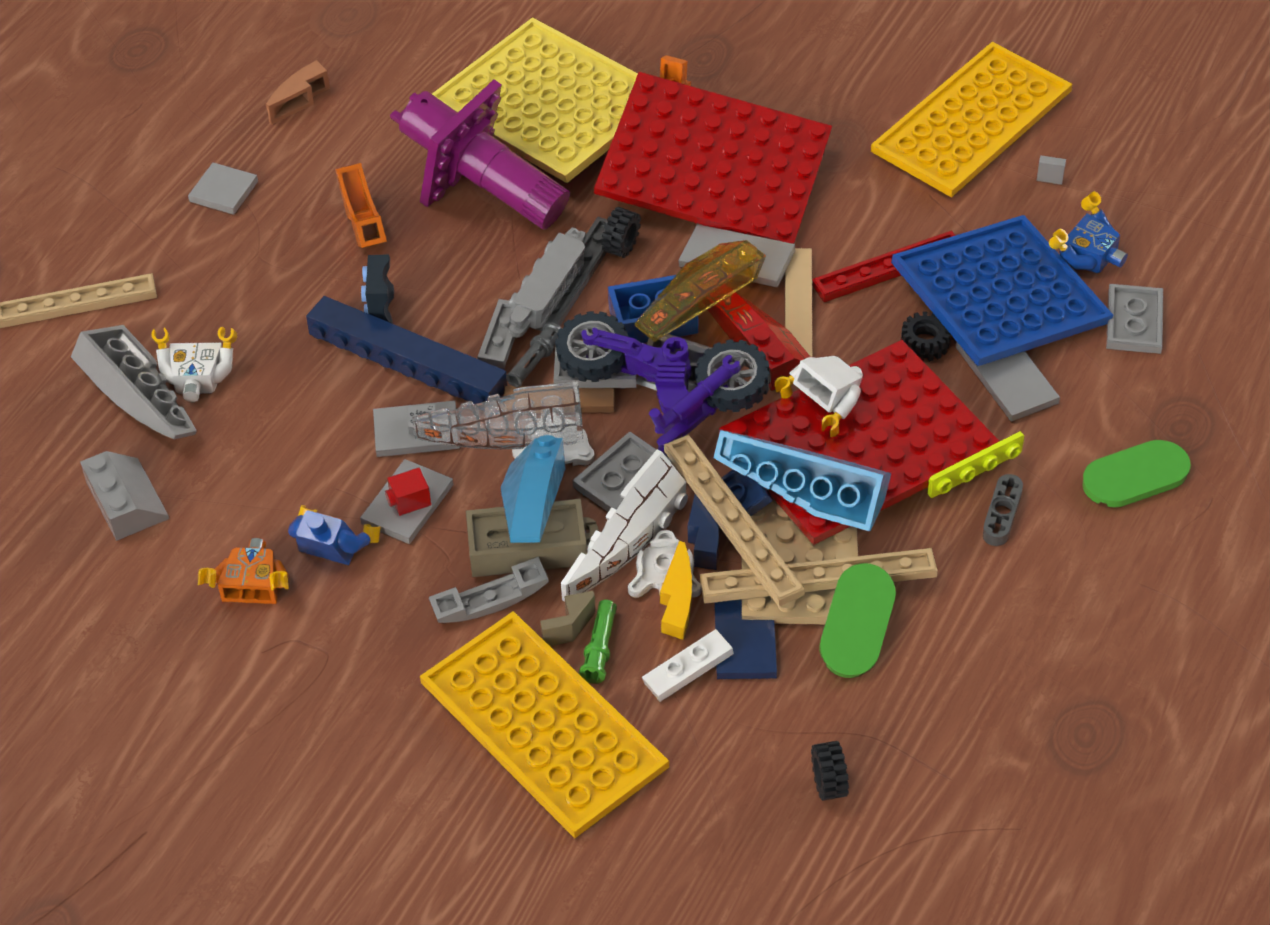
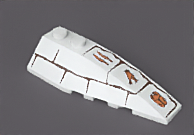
[561,449,688,602]

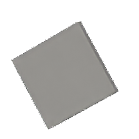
[188,163,258,215]

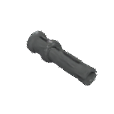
[506,322,561,387]

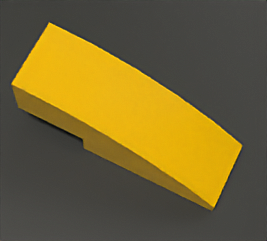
[660,541,692,640]

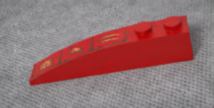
[690,275,811,391]

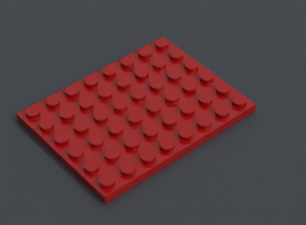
[594,72,832,244]
[719,340,1000,545]

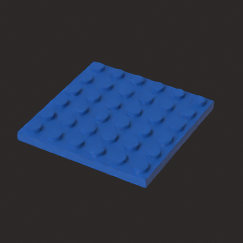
[891,215,1113,367]

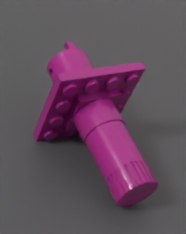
[390,79,570,230]

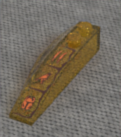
[635,240,766,342]

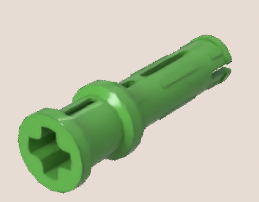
[579,600,617,684]

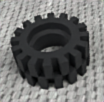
[601,207,641,258]
[901,312,951,362]
[811,741,849,801]

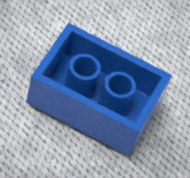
[608,273,698,343]

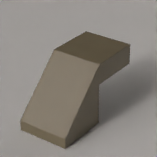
[540,591,595,646]

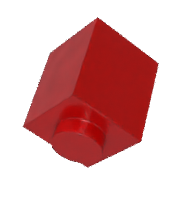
[385,467,431,516]

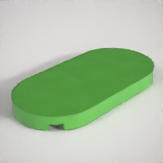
[1082,440,1191,507]
[819,563,896,678]

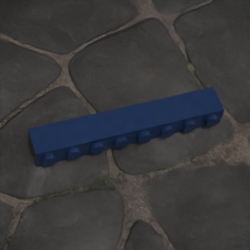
[306,296,508,411]

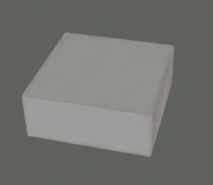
[1036,155,1066,185]

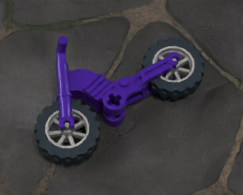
[555,311,771,456]

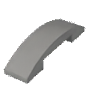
[429,557,549,623]

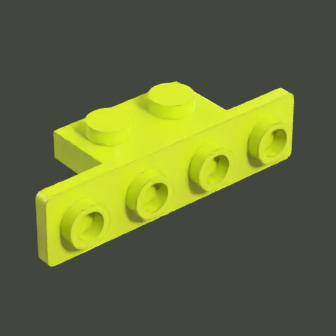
[928,431,1024,498]

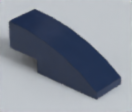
[688,494,719,570]

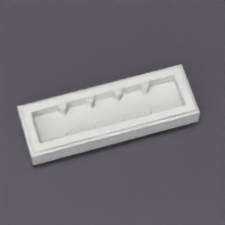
[642,629,734,702]

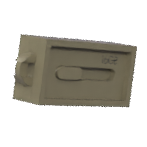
[466,499,599,577]

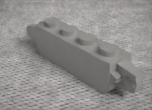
[509,227,586,338]

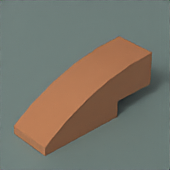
[266,60,330,124]

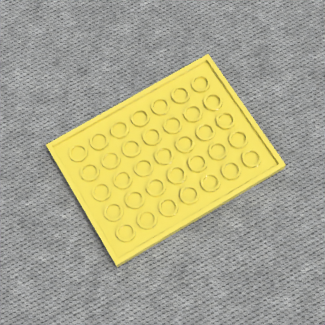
[432,17,638,183]

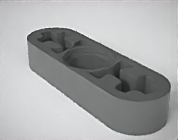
[983,474,1023,546]

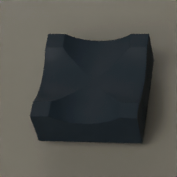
[361,254,394,324]

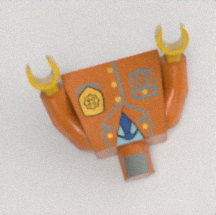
[198,538,290,604]

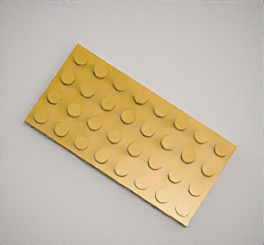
[871,42,1072,198]
[420,611,669,838]

